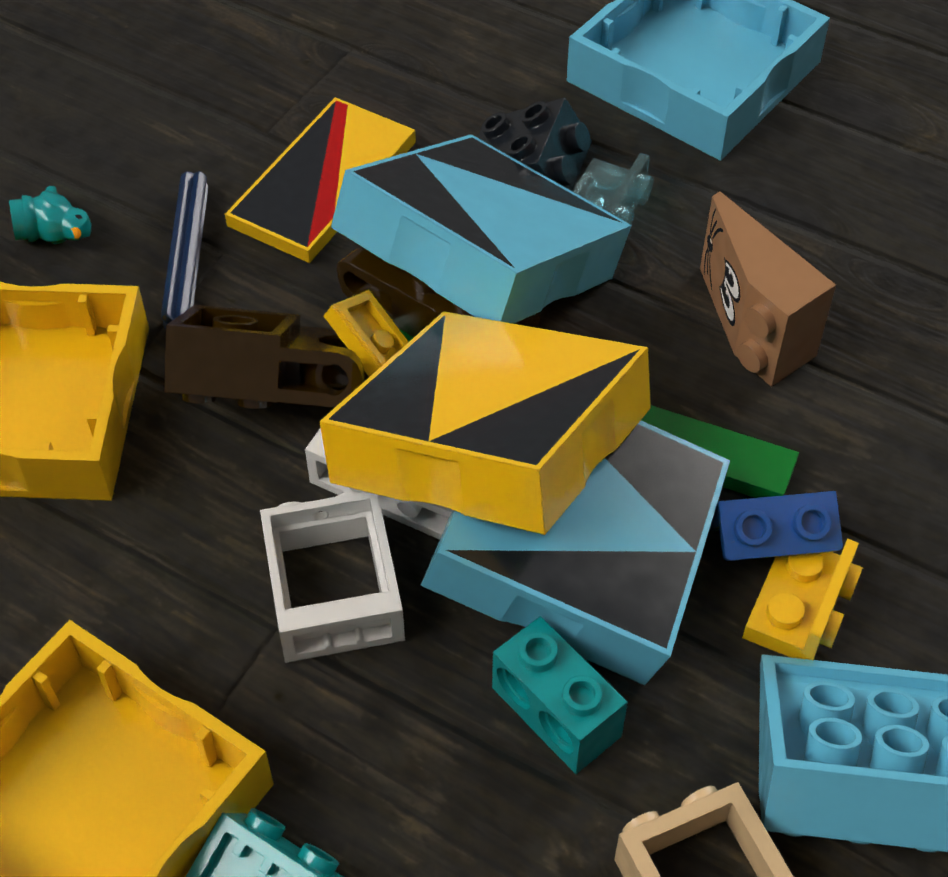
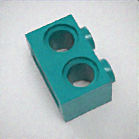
[492,616,628,774]

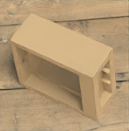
[614,782,794,877]

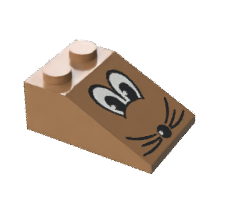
[700,192,836,387]

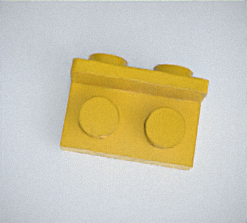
[742,538,863,660]

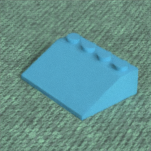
[759,654,948,852]

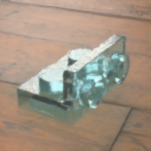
[572,153,654,225]

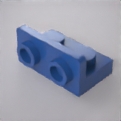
[709,491,843,561]

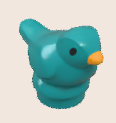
[9,186,91,244]

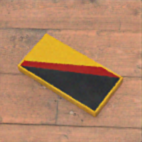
[225,97,416,263]

